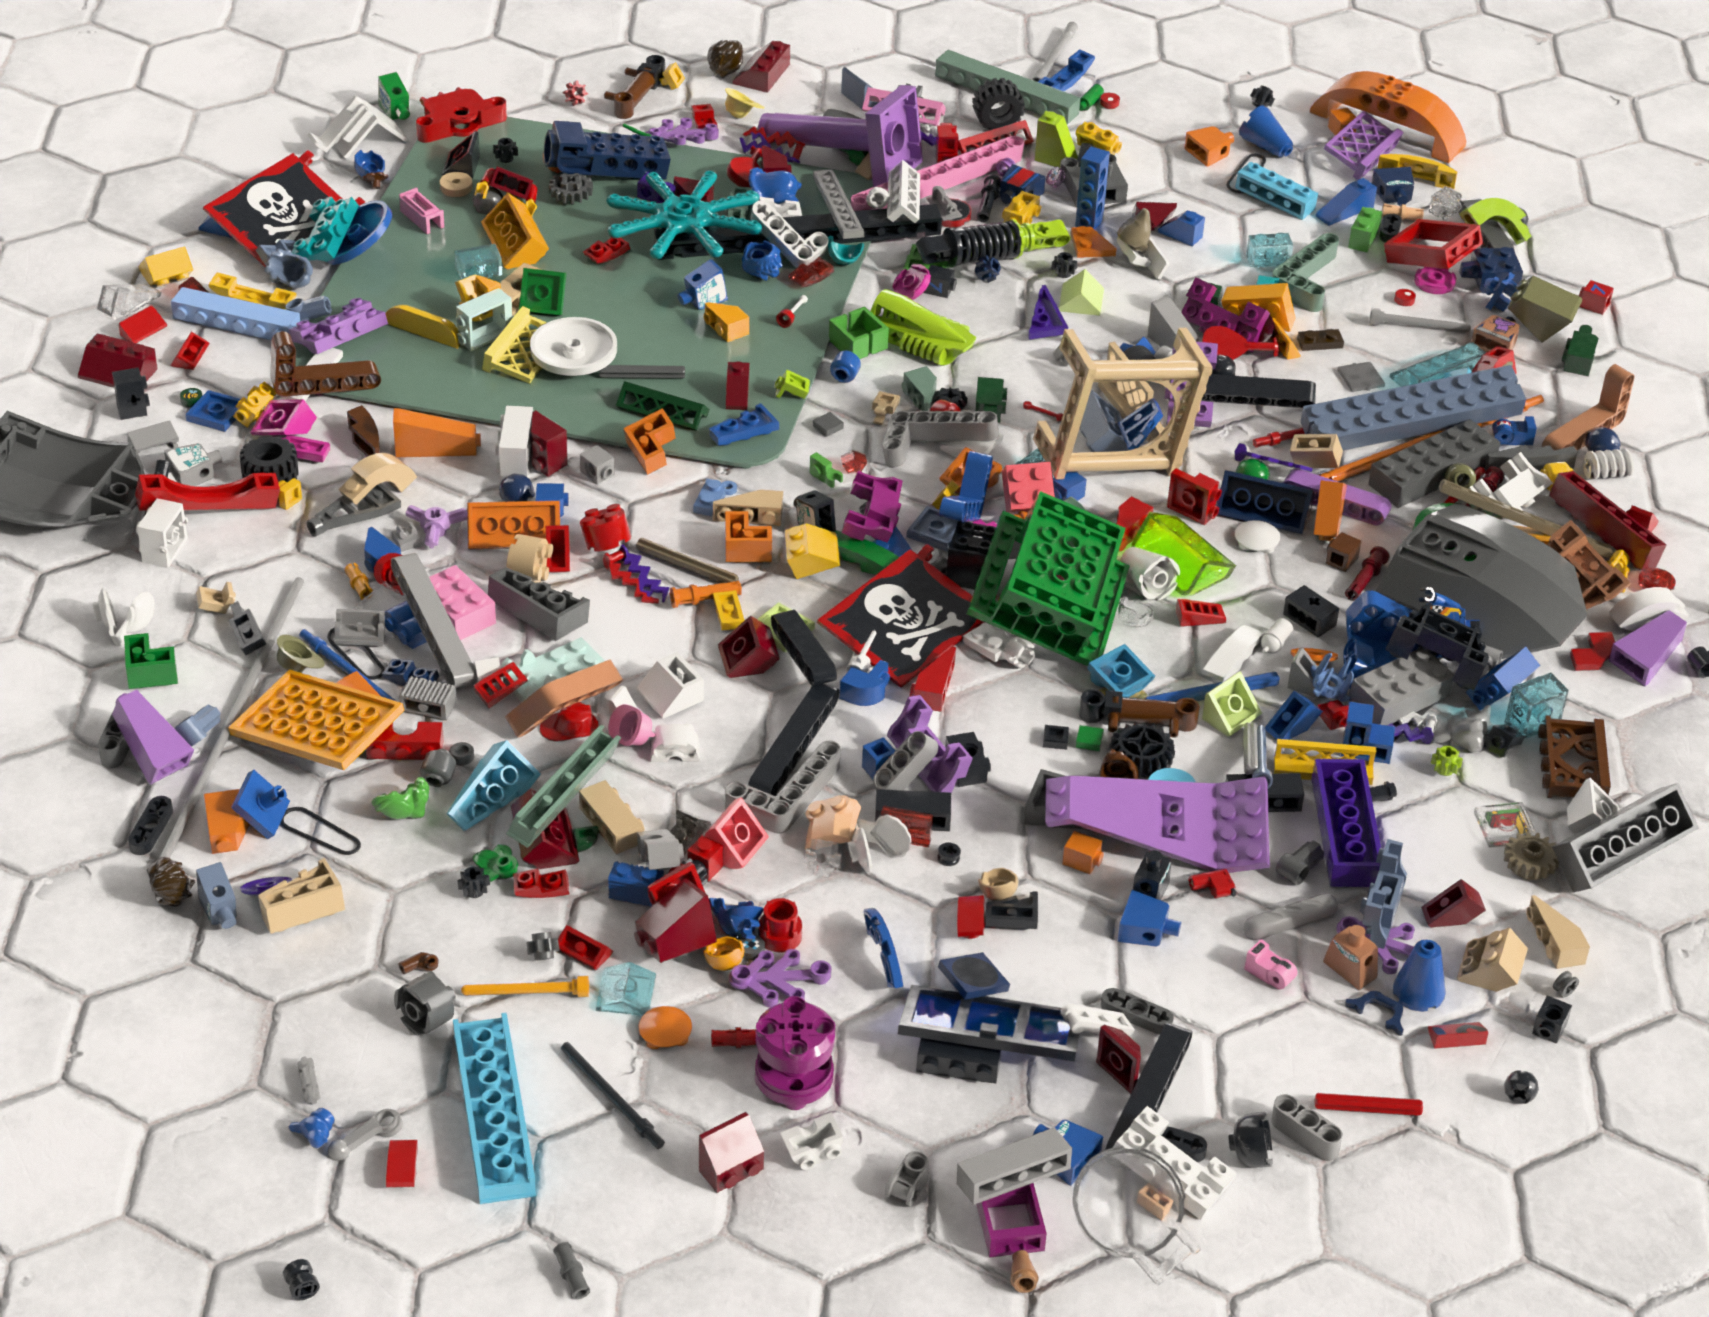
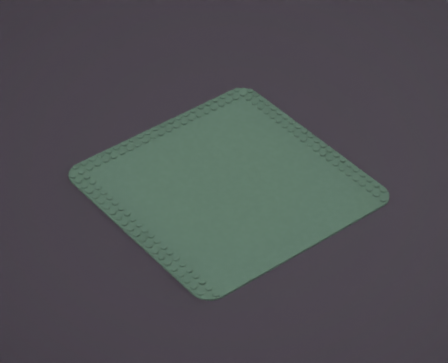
[293,116,873,469]

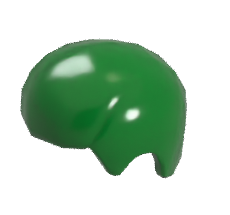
[1236,459,1270,480]

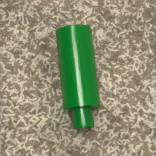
[1079,84,1104,111]

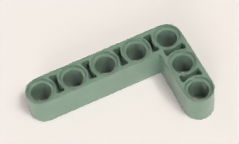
[1272,233,1339,312]

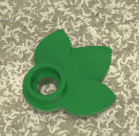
[472,844,518,882]

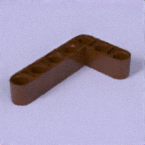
[270,331,381,397]

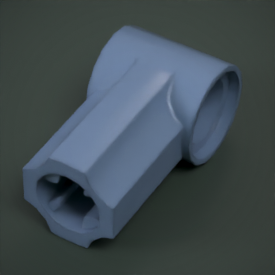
[285,295,332,321]
[174,704,221,747]

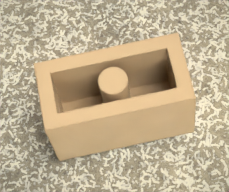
[1290,434,1343,468]

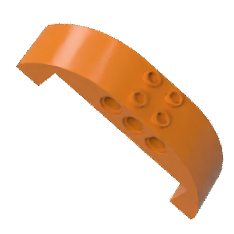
[1309,71,1467,163]

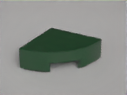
[573,825,598,852]

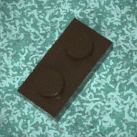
[1297,329,1344,351]

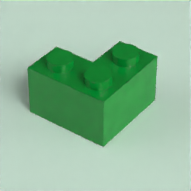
[124,633,178,689]

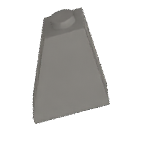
[1147,295,1199,349]

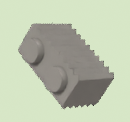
[399,676,456,720]

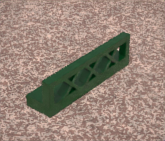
[616,381,710,431]

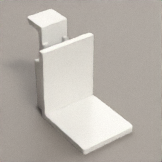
[307,95,409,159]

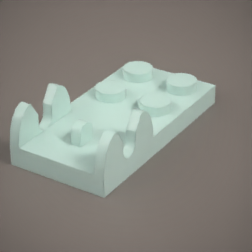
[501,637,605,702]

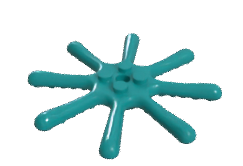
[606,171,762,259]

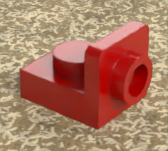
[1317,700,1349,730]

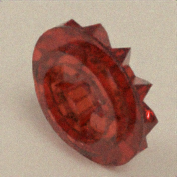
[1638,568,1676,591]

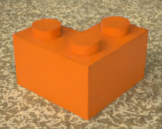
[623,408,676,475]
[725,511,772,563]

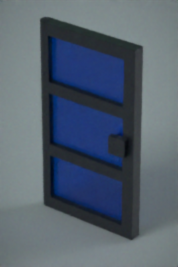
[898,985,1080,1062]

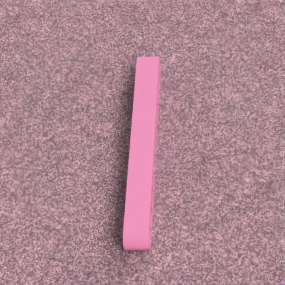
[850,136,1024,211]

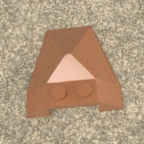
[1548,520,1631,609]

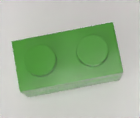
[1348,207,1382,253]

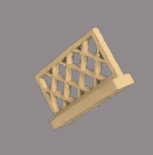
[1098,342,1154,419]

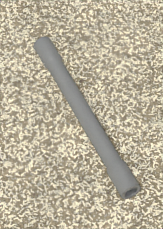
[1032,22,1078,82]

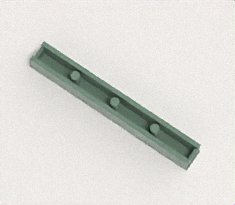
[506,725,621,848]

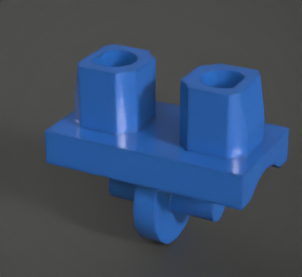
[1483,272,1517,312]

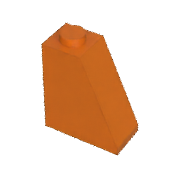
[1314,480,1347,541]
[204,789,250,854]

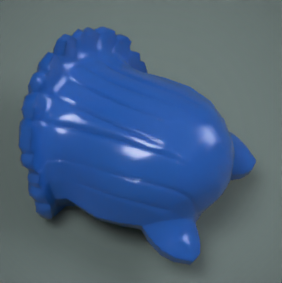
[749,167,802,204]

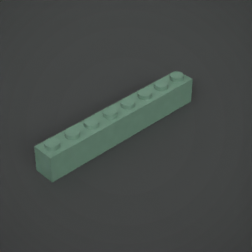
[935,50,1080,125]

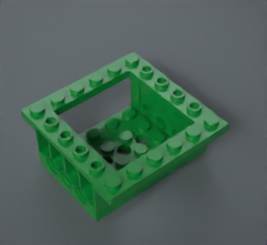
[966,491,1130,666]

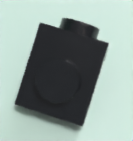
[1484,723,1526,758]

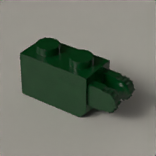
[1561,325,1599,377]
[975,377,1008,423]

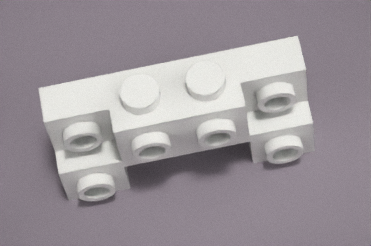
[1468,452,1553,520]
[1111,1106,1237,1220]

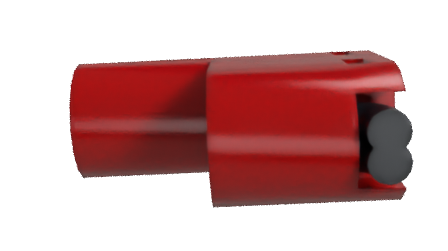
[1188,868,1236,899]

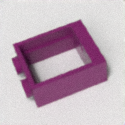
[976,1183,1047,1258]

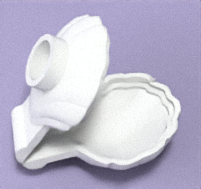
[92,588,155,646]
[848,815,911,872]

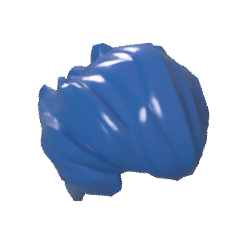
[742,241,782,281]

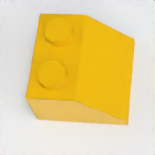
[138,246,193,287]
[785,523,840,579]

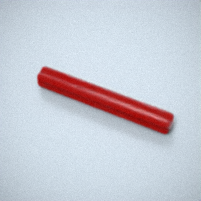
[1314,1093,1423,1116]

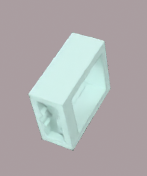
[456,288,512,351]

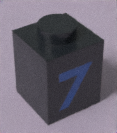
[924,265,957,298]

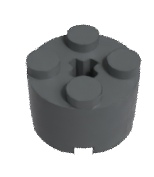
[394,971,456,1035]

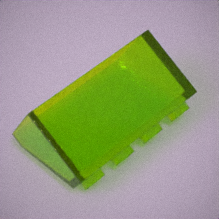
[1131,512,1237,596]

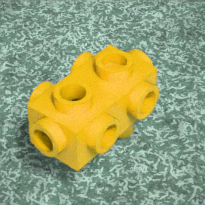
[1075,121,1122,155]
[1002,191,1041,225]
[233,381,277,428]

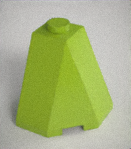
[1034,111,1078,168]

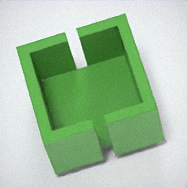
[829,306,889,359]

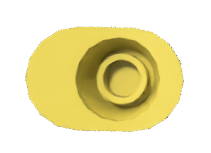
[725,88,765,118]

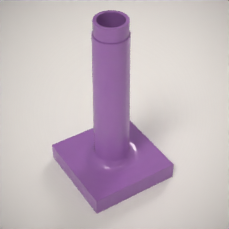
[758,85,923,187]

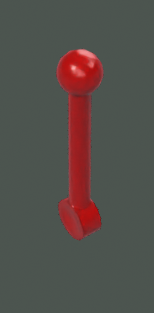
[1023,401,1063,421]

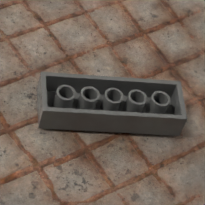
[1368,419,1500,508]
[1552,783,1699,893]

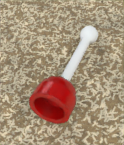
[776,295,808,328]

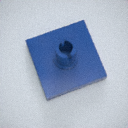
[231,770,290,839]

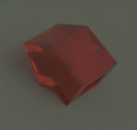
[841,450,867,474]

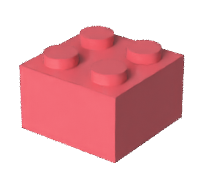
[1001,462,1055,515]

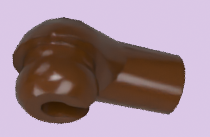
[398,952,439,974]

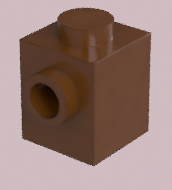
[1326,532,1361,572]

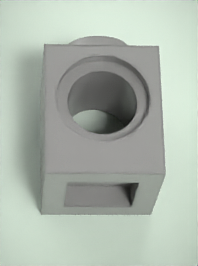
[580,445,615,484]

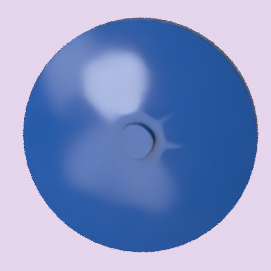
[327,200,392,265]

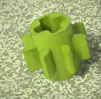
[1431,746,1463,776]

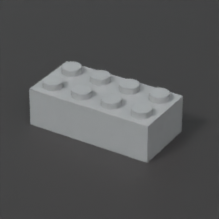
[1348,648,1454,725]

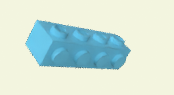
[1235,162,1318,220]

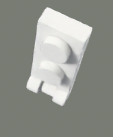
[1061,1004,1135,1037]

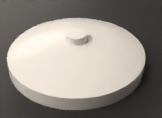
[530,317,617,376]

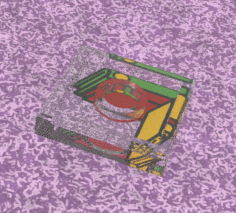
[1474,802,1536,848]

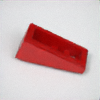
[1176,599,1226,627]
[473,662,528,709]

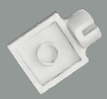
[963,623,1035,668]

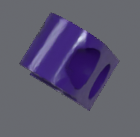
[637,172,675,203]

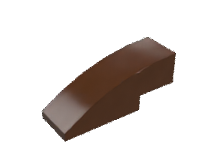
[347,405,380,457]

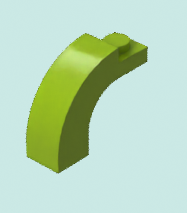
[1459,198,1532,245]

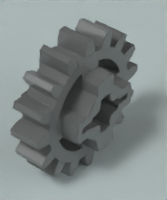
[549,172,593,204]

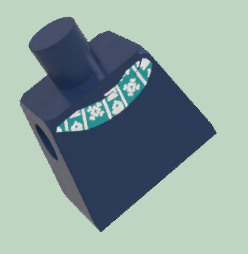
[1372,167,1414,206]

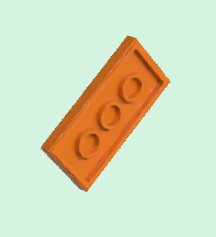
[467,501,560,549]

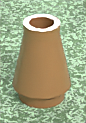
[1010,1250,1039,1293]

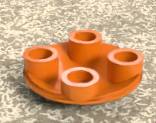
[638,1006,692,1049]

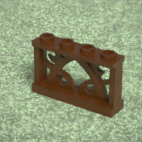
[1538,715,1611,798]

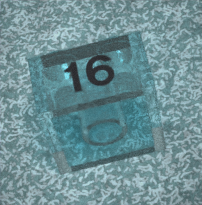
[1504,673,1569,739]

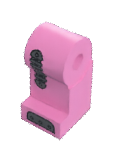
[1244,939,1297,990]

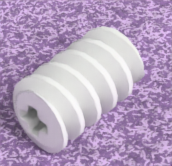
[1583,448,1634,479]

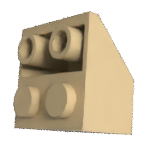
[1457,927,1528,992]

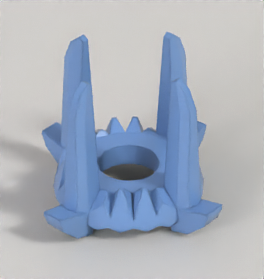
[1310,653,1354,702]

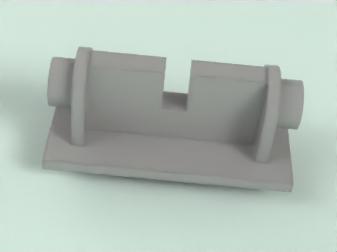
[926,186,962,221]

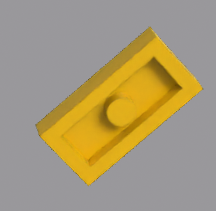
[713,590,745,631]

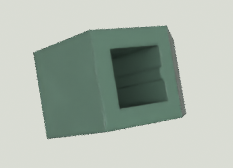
[902,366,937,411]

